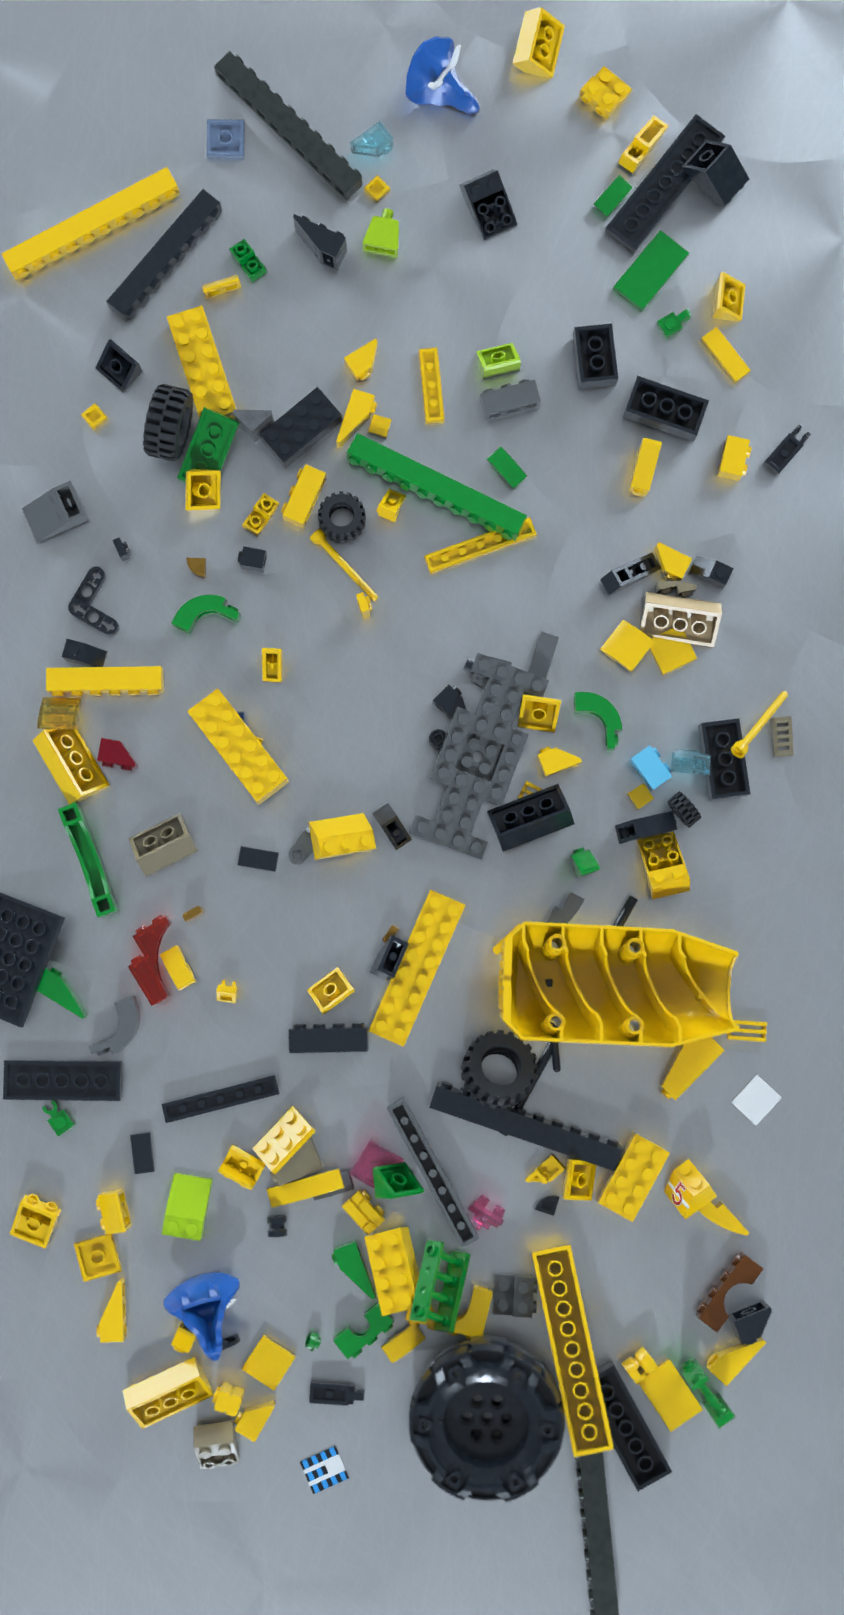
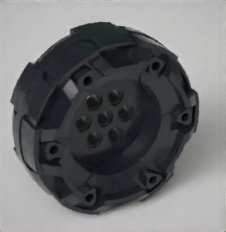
[409,1335,565,1502]

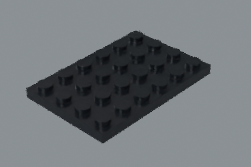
[0,892,65,1027]

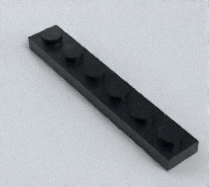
[161,1075,280,1123]

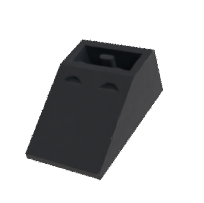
[459,170,518,240]
[293,214,347,271]

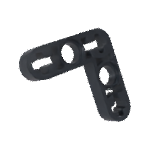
[68,566,119,636]

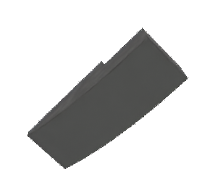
[546,892,585,924]

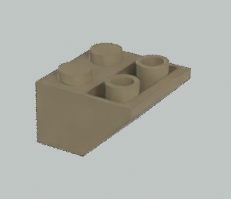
[193,1421,240,1469]

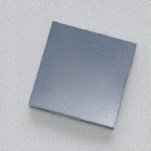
[206,119,245,158]

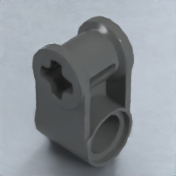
[288,828,313,865]

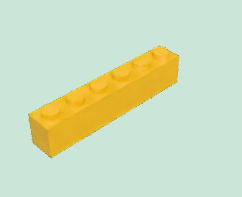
[46,666,164,696]

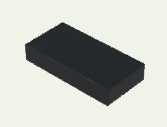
[237,846,279,872]
[130,1132,155,1174]

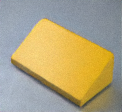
[202,275,241,298]

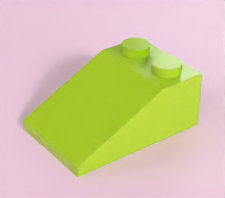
[162,1173,213,1241]

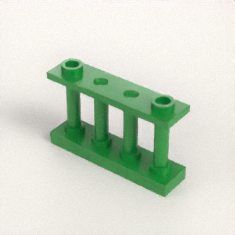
[409,1240,471,1333]
[680,1359,736,1429]

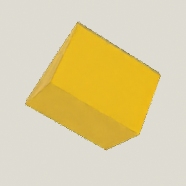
[713,272,746,321]
[186,469,221,511]
[517,694,561,733]
[307,967,355,1015]
[562,1157,597,1201]

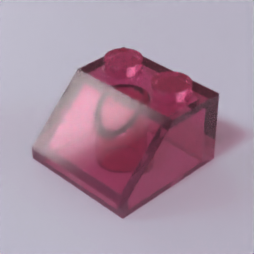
[350,1138,404,1188]

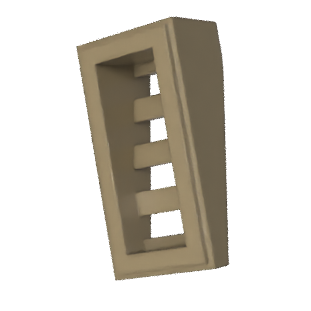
[770,716,794,757]

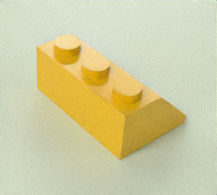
[513,7,565,78]
[308,813,376,860]

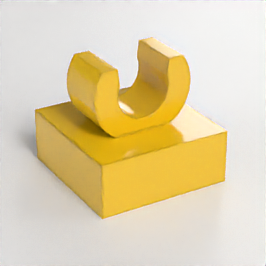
[216,980,237,1004]

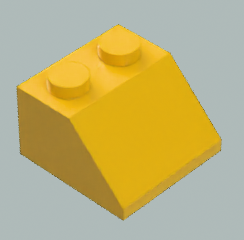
[96,1188,132,1234]

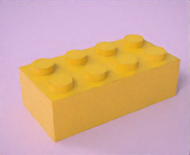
[596,1132,670,1222]
[364,1227,419,1316]

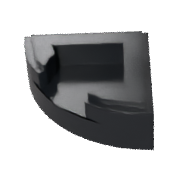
[535,1195,560,1216]
[222,1334,240,1351]

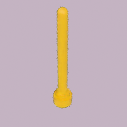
[309,528,378,601]
[731,691,788,758]

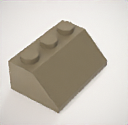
[129,813,198,876]

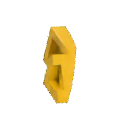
[525,1153,566,1184]

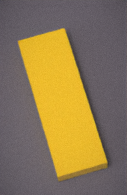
[701,327,751,383]

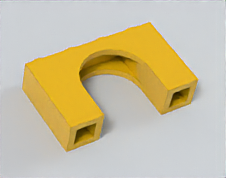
[405,1270,493,1340]

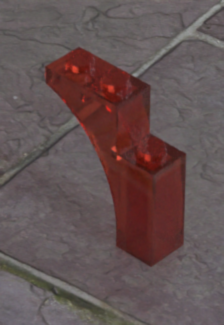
[128,915,172,1006]

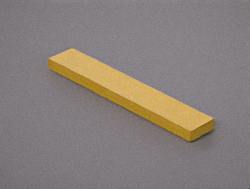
[424,517,537,574]

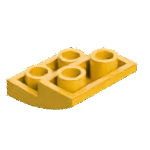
[599,620,655,672]

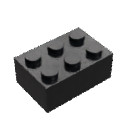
[573,323,618,389]

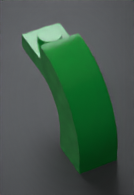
[171,595,241,634]
[574,692,622,751]

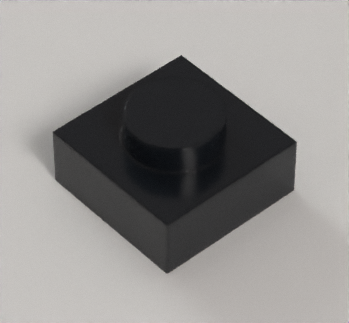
[112,537,130,561]

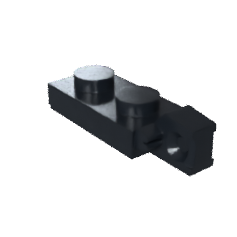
[309,1381,365,1406]

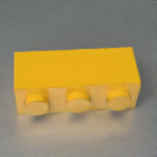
[281,464,327,528]

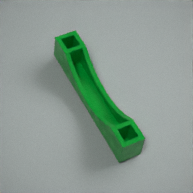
[58,802,119,918]

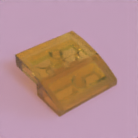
[37,697,82,729]

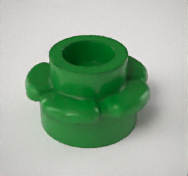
[305,1332,321,1352]

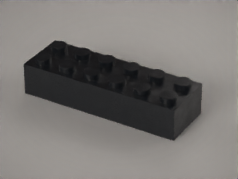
[597,1360,672,1491]

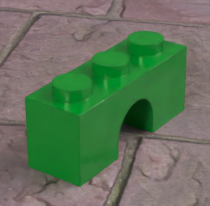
[333,1301,394,1360]

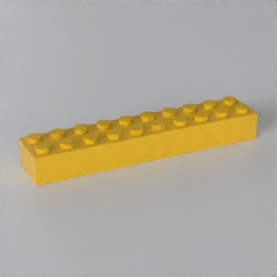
[532,1245,614,1457]

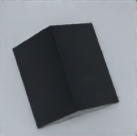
[95,339,143,392]

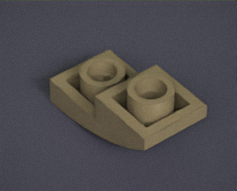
[654,581,697,598]

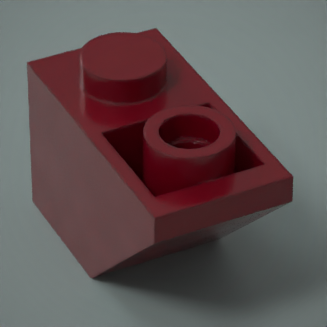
[97,738,138,771]

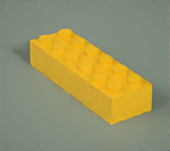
[167,305,237,419]
[187,688,289,805]

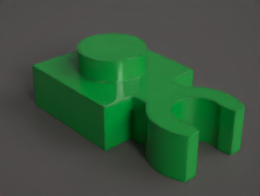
[42,1100,75,1136]

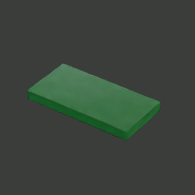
[613,230,689,311]
[177,407,240,482]

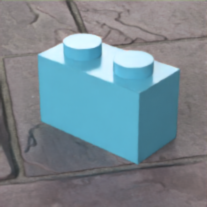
[629,746,672,791]

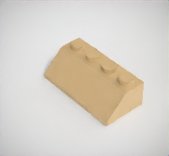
[640,592,722,647]

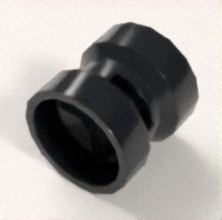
[429,729,446,750]
[267,1215,287,1237]

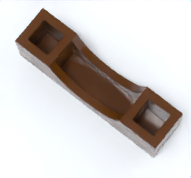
[696,1252,763,1333]

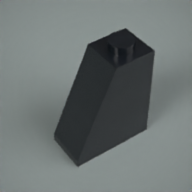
[615,811,677,844]

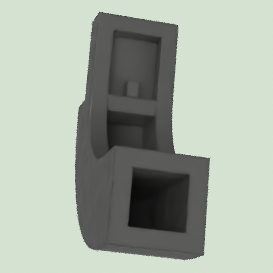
[89,996,140,1056]

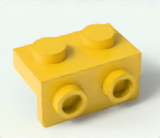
[218,1145,266,1190]

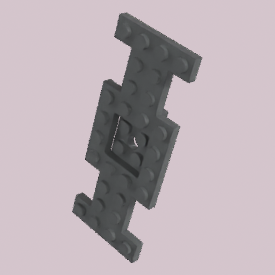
[409,653,549,860]

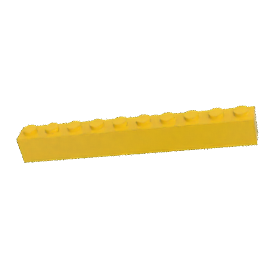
[1,167,180,280]

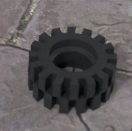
[667,791,702,828]

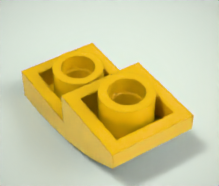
[242,493,280,537]
[160,945,196,991]
[381,1324,426,1363]

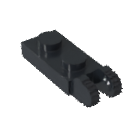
[764,424,811,475]

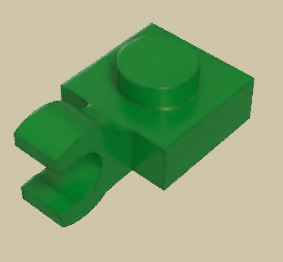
[657,309,692,339]

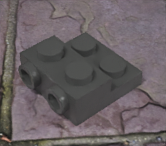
[492,1273,538,1318]

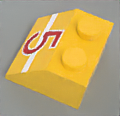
[664,1159,717,1220]

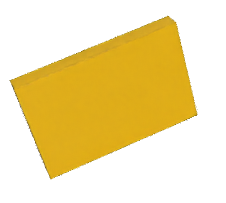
[639,1359,703,1432]

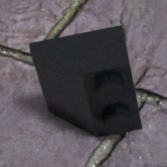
[728,1300,772,1345]

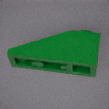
[569,847,600,878]
[37,967,88,1019]
[331,1239,376,1300]

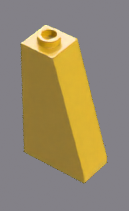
[660,1037,725,1100]

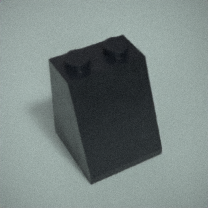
[682,139,749,206]

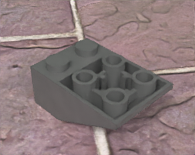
[22,481,89,543]

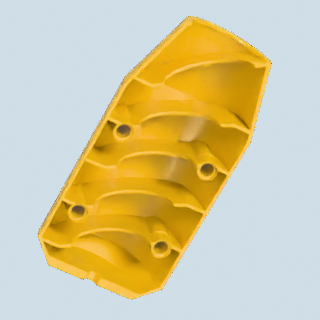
[498,921,739,1047]

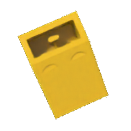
[637,831,690,900]

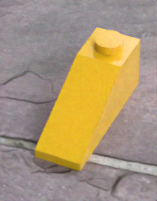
[336,389,378,448]
[96,1278,127,1343]
[706,1337,766,1387]

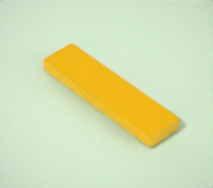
[419,347,445,424]

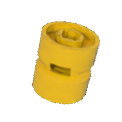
[621,1346,659,1384]

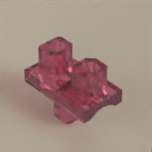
[468,1195,505,1231]

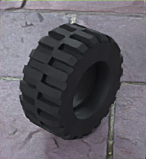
[143,384,194,462]
[461,1030,538,1109]

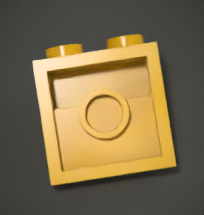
[579,66,632,119]
[10,1194,62,1249]

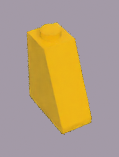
[629,437,662,496]

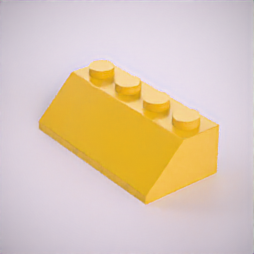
[32,720,109,804]
[123,1357,214,1429]

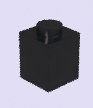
[237,546,267,573]

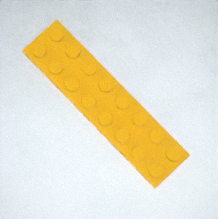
[369,889,465,1047]

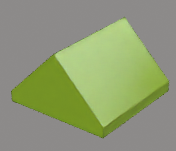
[476,343,521,380]

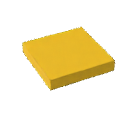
[650,628,697,675]
[74,1234,122,1282]
[241,1334,296,1391]

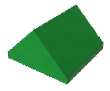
[373,1162,425,1199]

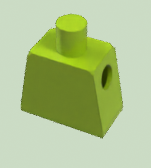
[363,208,399,257]

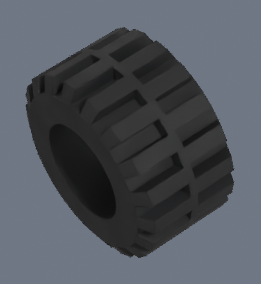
[318,491,366,543]

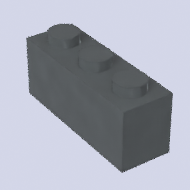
[479,379,541,421]

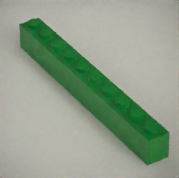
[347,433,527,541]

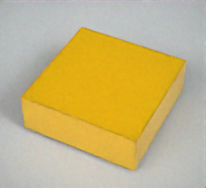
[364,175,390,203]
[81,403,108,430]
[368,414,392,439]
[627,783,654,810]

